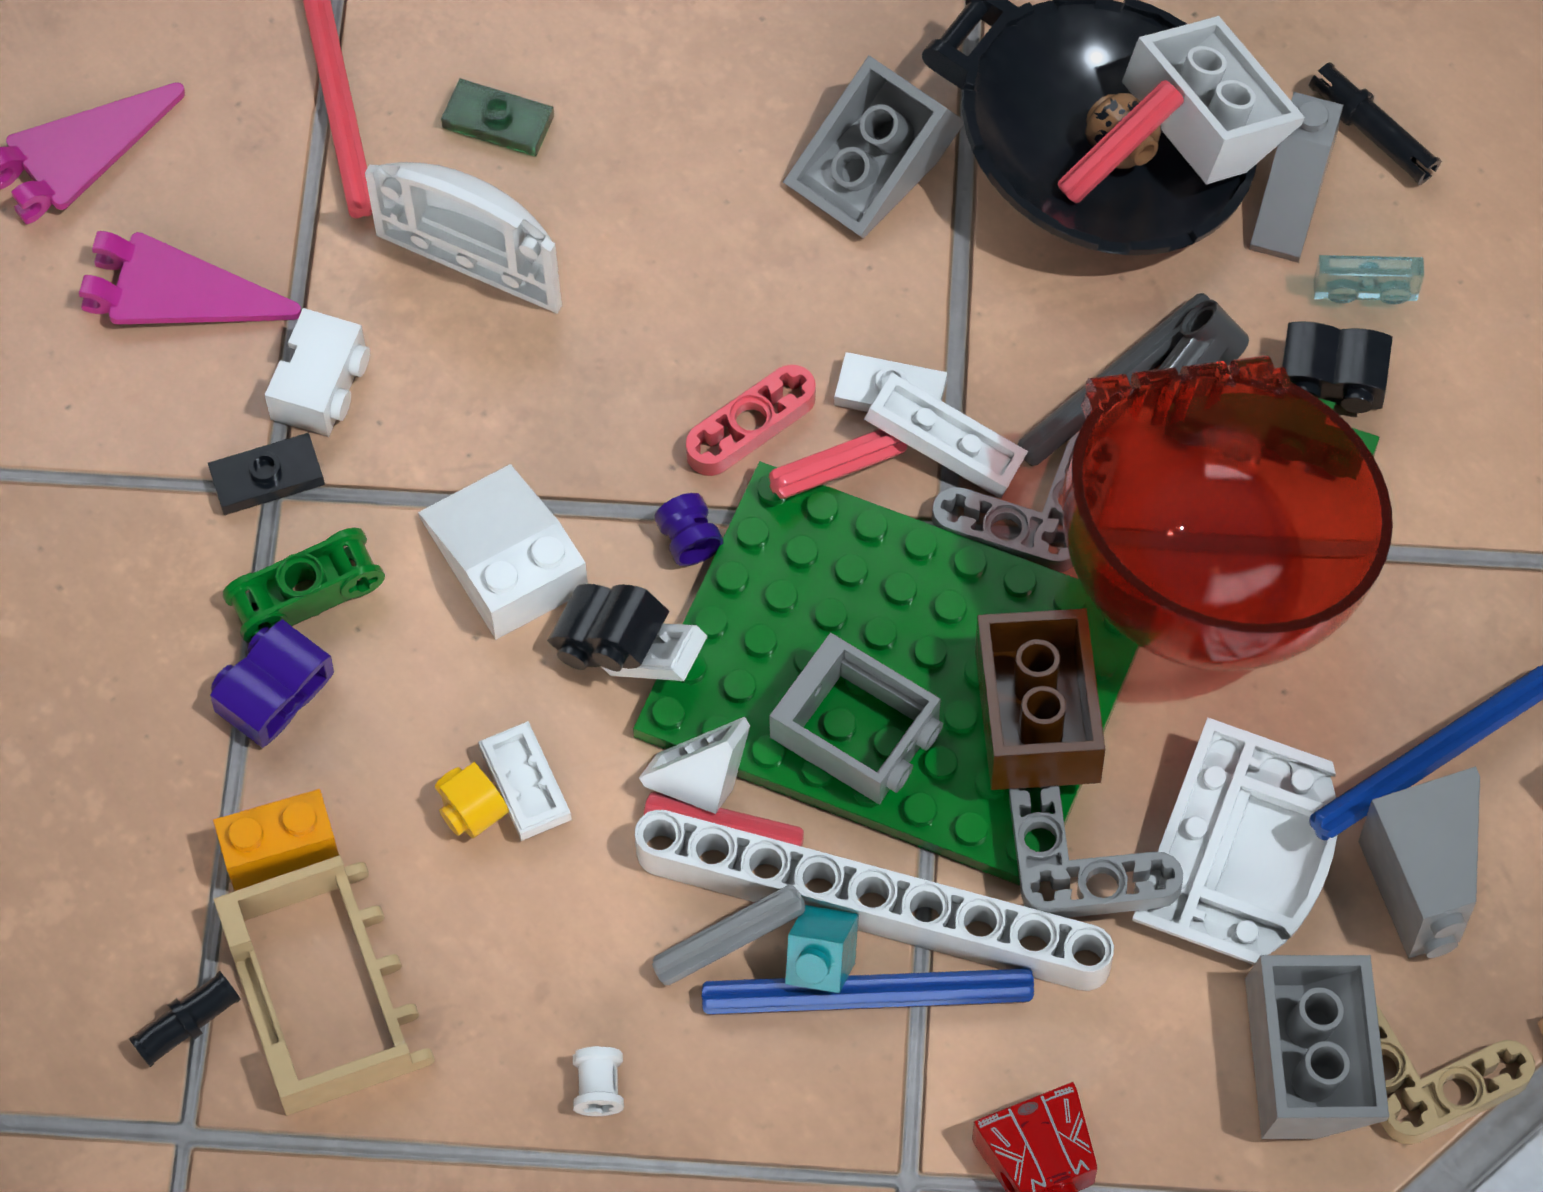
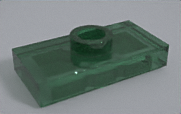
[441,78,554,157]

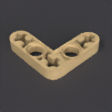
[1376,1003,1535,1145]

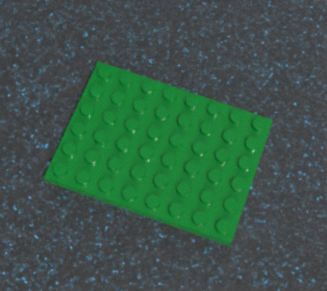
[633,461,1154,886]

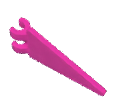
[0,82,185,225]
[79,231,301,324]

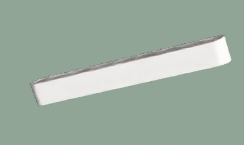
[635,810,1114,991]

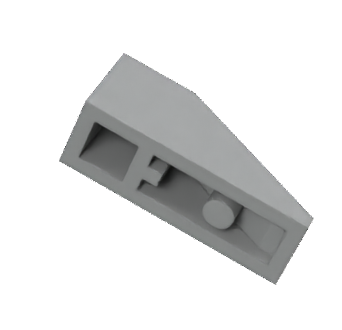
[1249,92,1343,263]

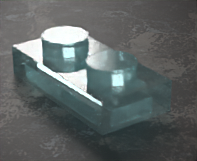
[1314,255,1424,304]

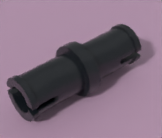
[129,971,241,1067]

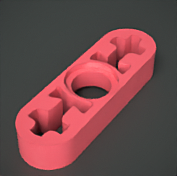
[686,365,816,476]

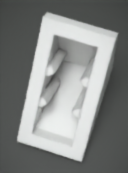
[639,717,750,814]

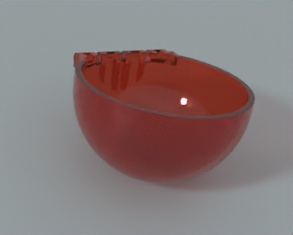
[1062,355,1393,672]

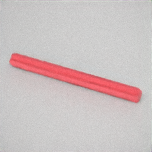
[303,0,373,219]

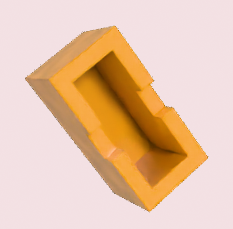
[213,789,339,891]

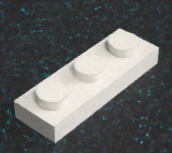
[864,373,1028,499]

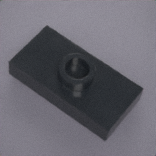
[208,432,325,515]

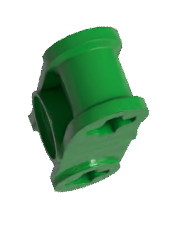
[223,528,385,643]

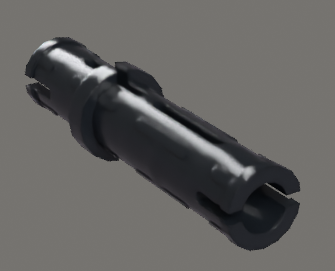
[1309,62,1442,185]

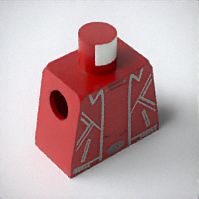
[972,1082,1098,1192]

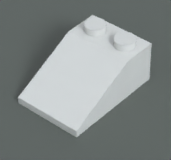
[418,464,588,640]

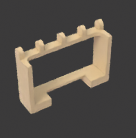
[213,855,435,1116]

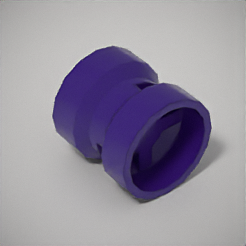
[654,493,724,566]

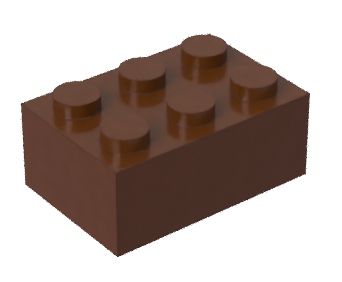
[975,608,1105,790]

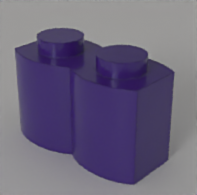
[210,619,334,748]

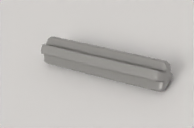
[652,885,805,985]

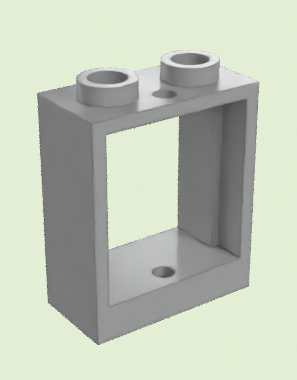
[770,632,943,805]

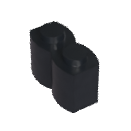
[1279,321,1393,413]
[547,584,670,672]

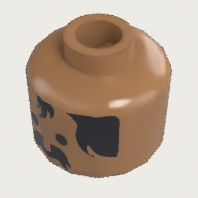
[1085,93,1161,169]

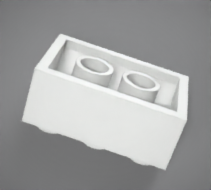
[1122,16,1305,184]

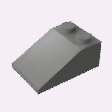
[783,55,964,238]

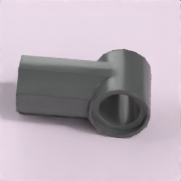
[1151,300,1249,400]

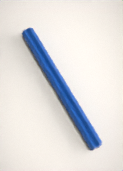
[1309,665,1543,840]
[702,969,1034,1014]

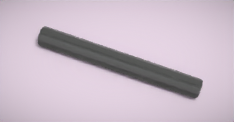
[1018,293,1210,466]

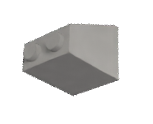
[1358,766,1480,958]

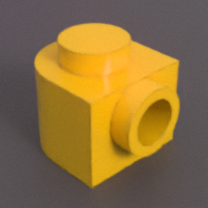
[435,761,509,838]

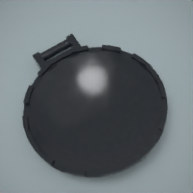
[922,0,1257,255]

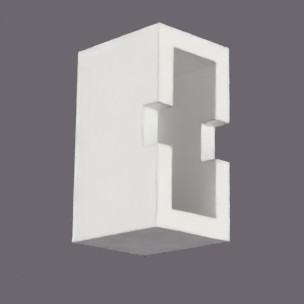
[265,308,370,437]

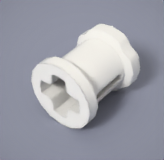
[573,1046,624,1116]

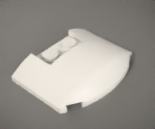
[365,162,562,314]
[1132,717,1338,965]

